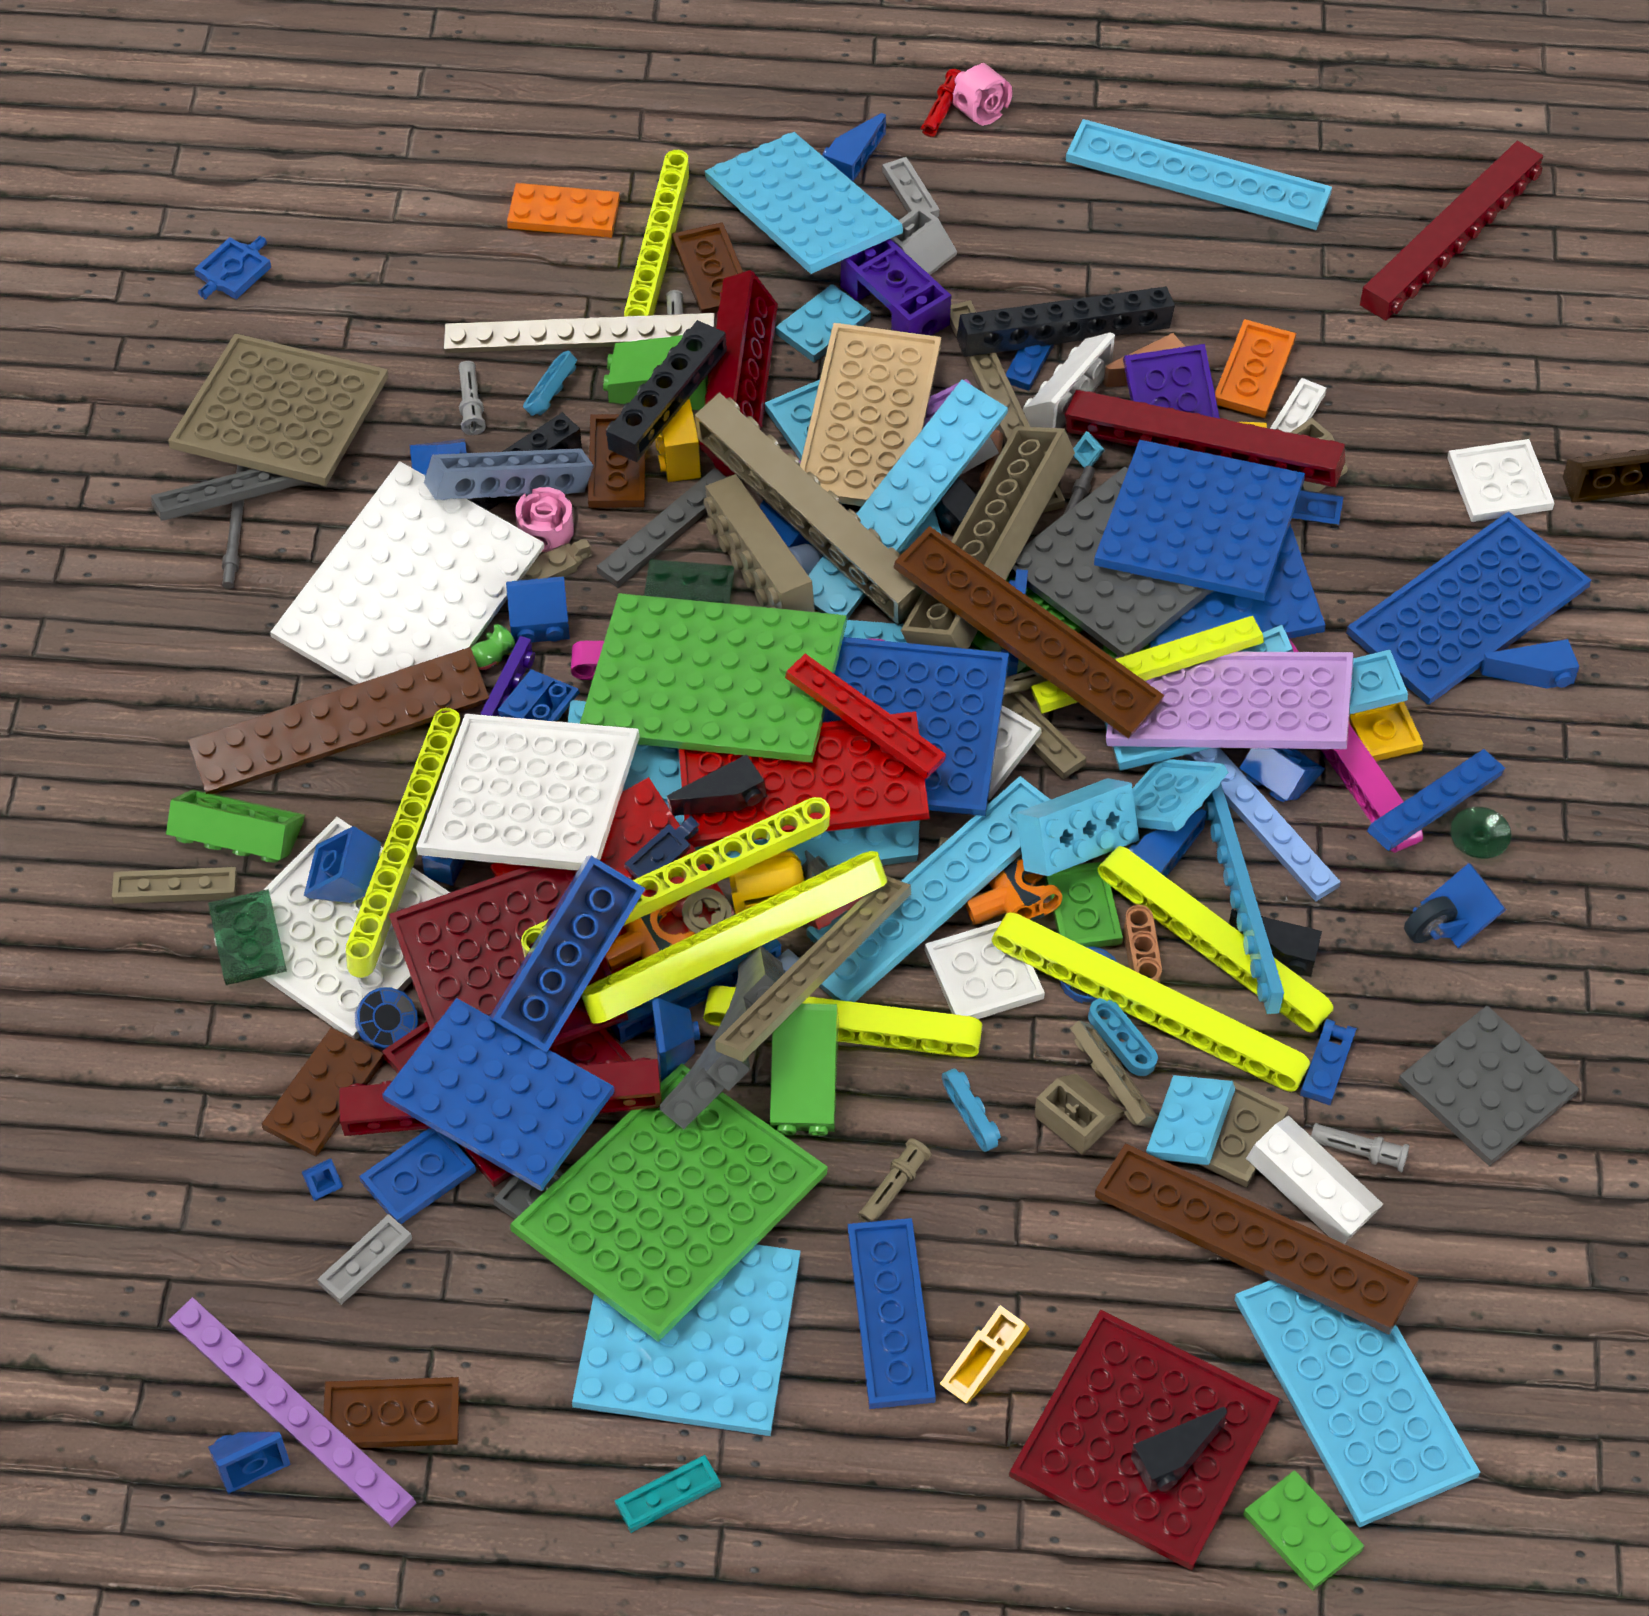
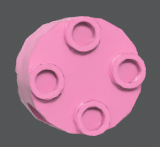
[953,63,1012,126]
[516,487,574,552]

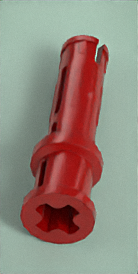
[921,69,962,137]

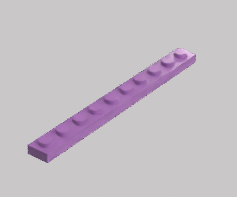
[168,1297,416,1528]

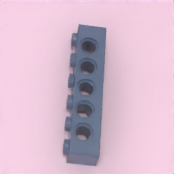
[424,449,594,500]

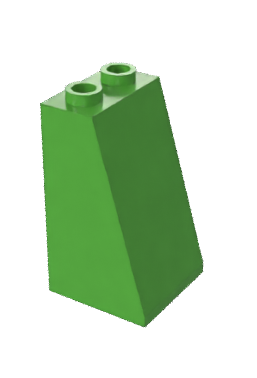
[603,335,708,410]
[770,1003,839,1136]

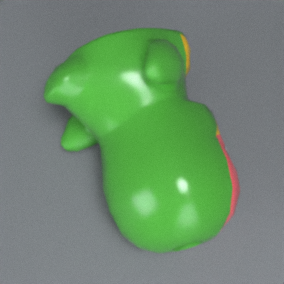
[471,624,516,670]

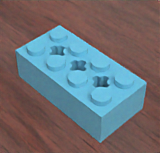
[1016,778,1139,876]

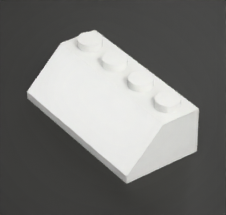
[1023,332,1115,428]
[1246,1116,1383,1244]

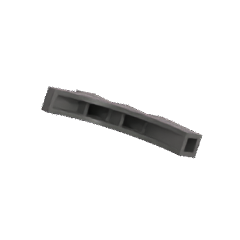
[660,946,784,1129]

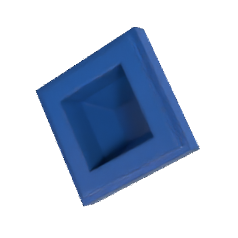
[301,1158,343,1201]

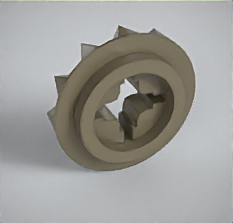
[682,889,731,933]

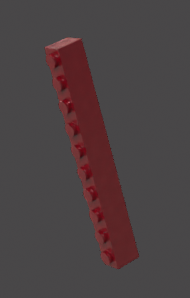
[1360,140,1543,321]
[1065,390,1345,488]
[339,1057,662,1136]

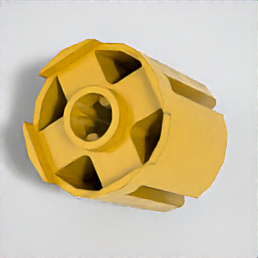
[729,850,804,914]

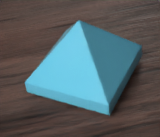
[1073,431,1105,468]

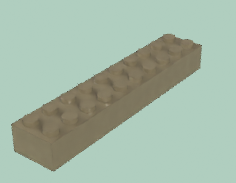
[695,392,923,625]
[901,426,1075,649]

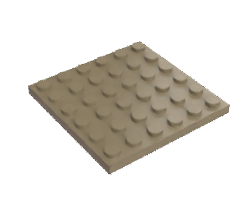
[168,334,388,486]

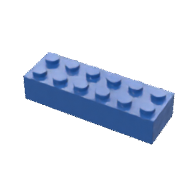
[489,855,646,1053]

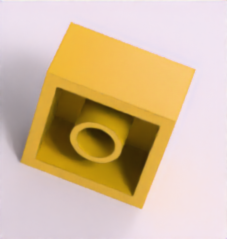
[655,399,701,482]

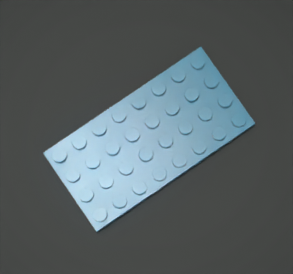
[705,132,903,274]
[1234,1280,1480,1528]

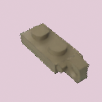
[521,538,592,580]

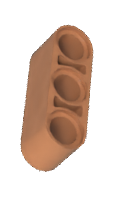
[1123,905,1162,983]

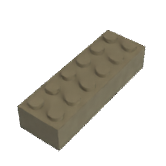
[703,474,815,612]

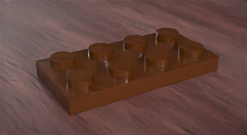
[672,222,743,314]
[588,414,646,508]
[262,1027,385,1157]
[323,1377,460,1448]

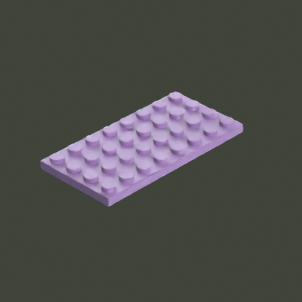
[1106,651,1354,749]

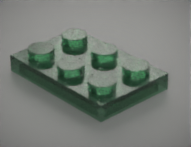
[644,559,735,604]
[208,889,287,985]

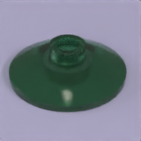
[1450,807,1511,859]

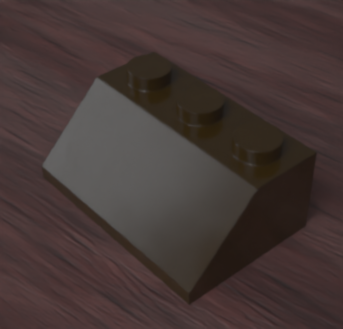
[1563,449,1649,503]

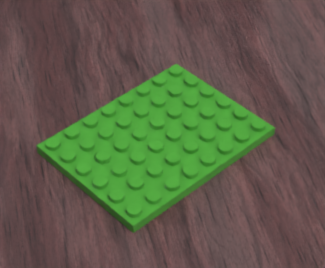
[580,593,847,762]
[510,1063,828,1342]

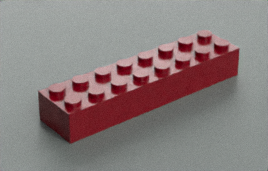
[698,270,778,477]

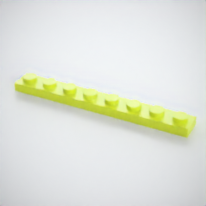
[1031,615,1264,714]

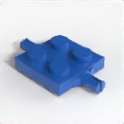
[194,236,272,299]

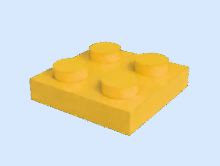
[1349,701,1423,761]

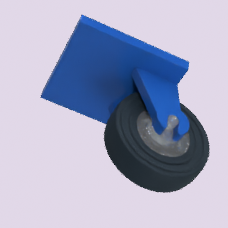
[1404,863,1507,949]

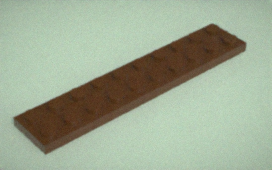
[893,526,1165,739]
[188,647,489,794]
[1095,1143,1419,1335]

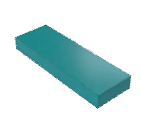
[615,1455,721,1533]

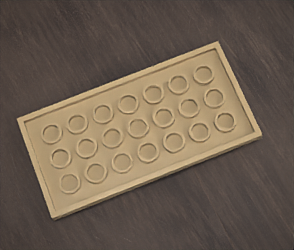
[800,323,941,506]

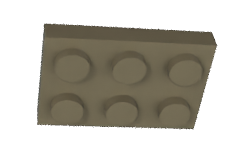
[1199,1081,1289,1188]

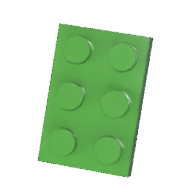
[1045,862,1123,947]
[1243,1470,1364,1591]

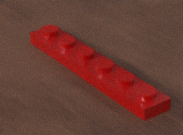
[785,653,946,779]

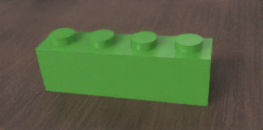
[166,789,305,863]

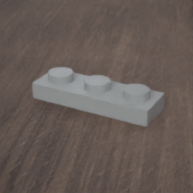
[882,157,940,217]
[317,1214,412,1305]

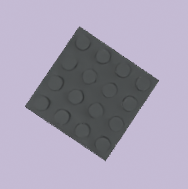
[1398,1006,1579,1167]

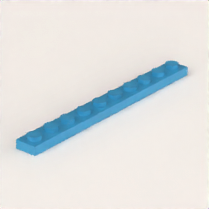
[1204,782,1284,1014]

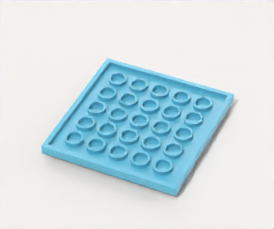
[572,1244,800,1436]

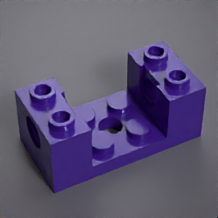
[840,239,951,336]

